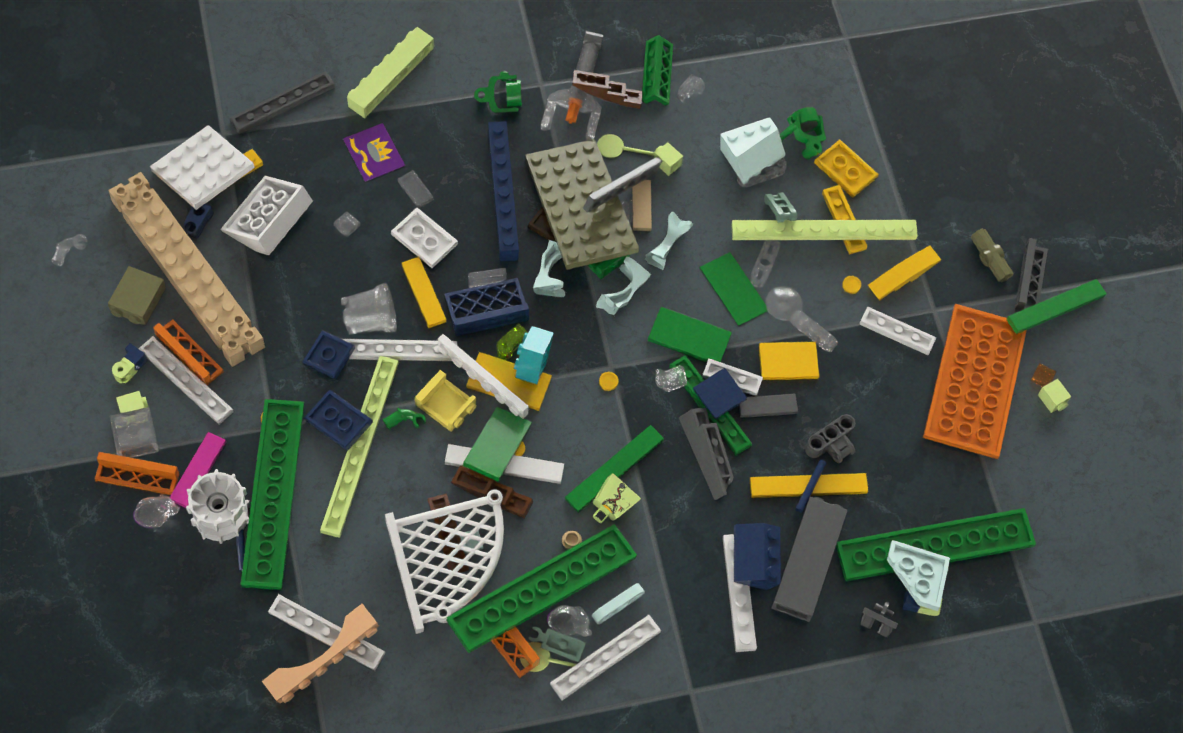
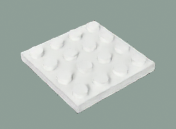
[150,125,255,210]

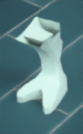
[645,212,693,270]
[533,240,565,297]
[596,256,651,315]

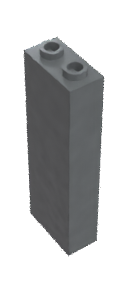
[772,497,847,622]

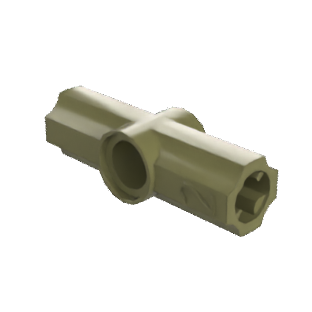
[971,228,1014,282]

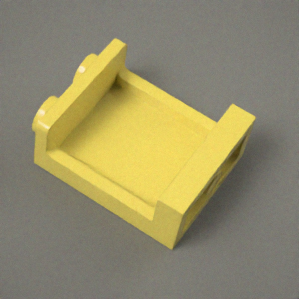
[415,370,477,432]

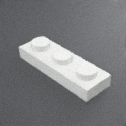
[702,359,763,396]

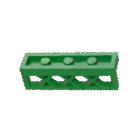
[642,35,673,106]

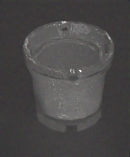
[341,283,397,335]

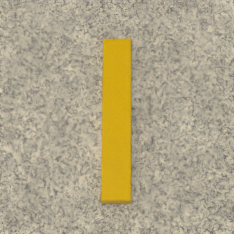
[750,473,868,498]

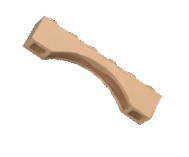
[262,604,379,703]

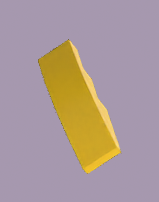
[868,246,941,301]

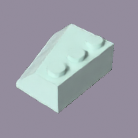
[720,117,785,184]

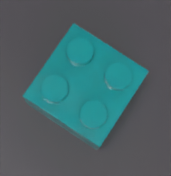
[514,326,554,384]

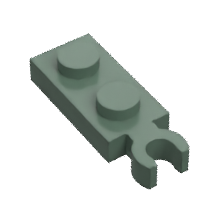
[529,626,586,662]

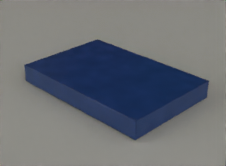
[304,390,373,451]

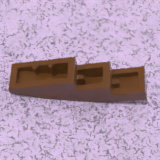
[572,70,643,109]
[451,466,533,519]
[427,493,469,573]

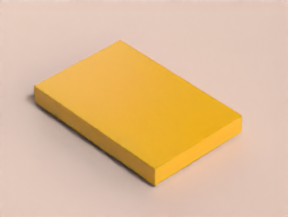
[814,139,879,198]
[759,342,819,380]

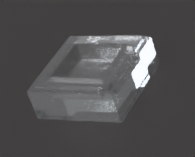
[334,211,360,237]

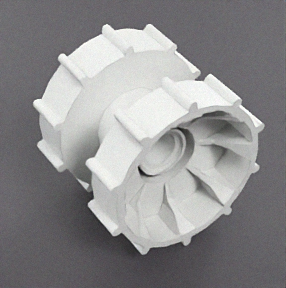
[186,469,250,544]

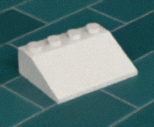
[221,176,313,255]

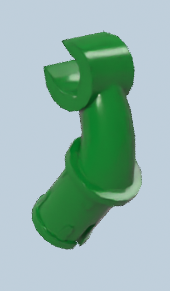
[383,408,426,430]

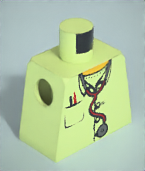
[593,474,641,523]

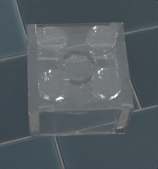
[110,407,159,458]

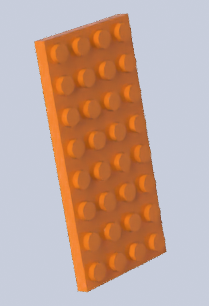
[923,304,1027,459]

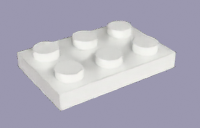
[391,208,458,268]

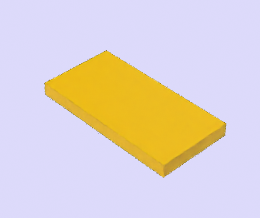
[466,352,552,411]

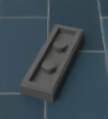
[739,394,798,418]

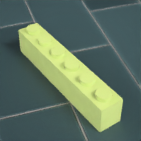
[347,27,434,118]

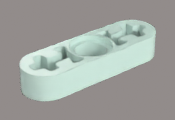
[592,583,645,624]

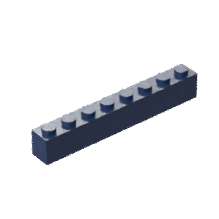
[488,121,519,261]

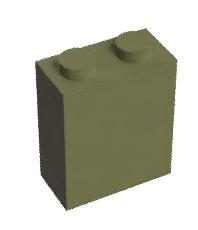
[108,266,166,325]

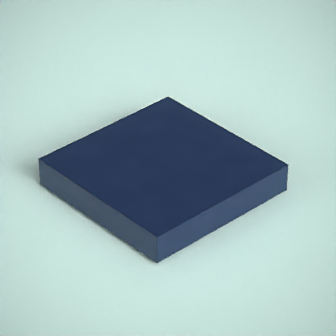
[302,330,356,379]
[693,368,747,420]

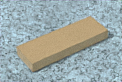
[632,180,652,231]

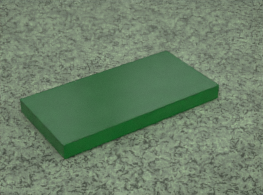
[648,307,732,362]
[463,407,532,482]

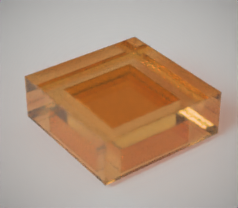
[1030,363,1056,387]

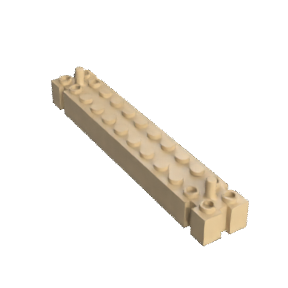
[108,172,265,367]

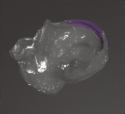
[133,495,180,528]
[547,605,592,637]

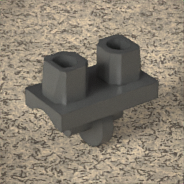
[861,601,898,637]

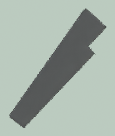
[679,408,734,500]

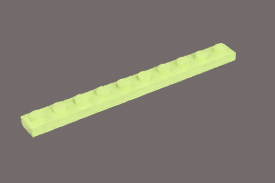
[732,220,918,240]
[320,356,398,538]

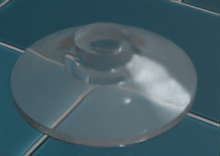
[765,286,803,321]

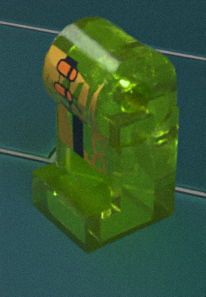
[497,324,528,360]

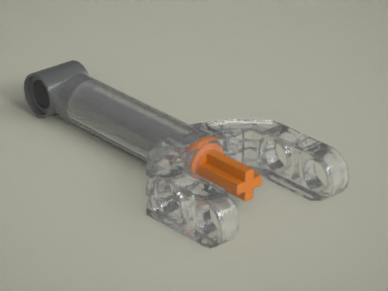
[540,31,603,142]

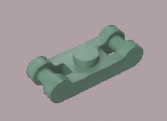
[764,192,797,223]

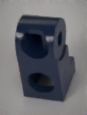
[182,204,214,239]

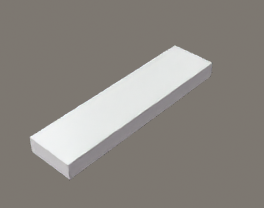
[860,307,936,355]

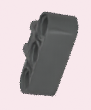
[805,414,856,463]

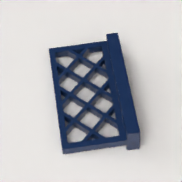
[445,278,529,336]

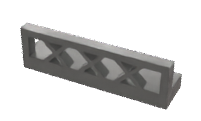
[1015,238,1048,311]

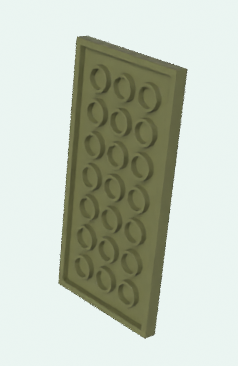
[525,139,639,270]

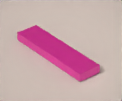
[169,432,226,508]

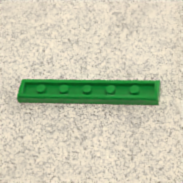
[1006,279,1107,334]
[669,355,752,455]
[565,425,664,513]

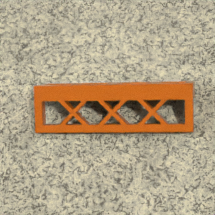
[153,319,224,385]
[95,452,179,495]
[491,627,540,678]

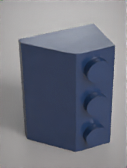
[734,523,781,590]

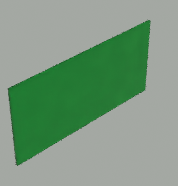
[699,252,769,326]

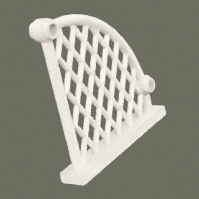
[385,490,504,634]

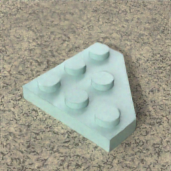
[887,540,950,611]

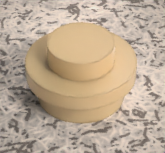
[562,531,582,550]

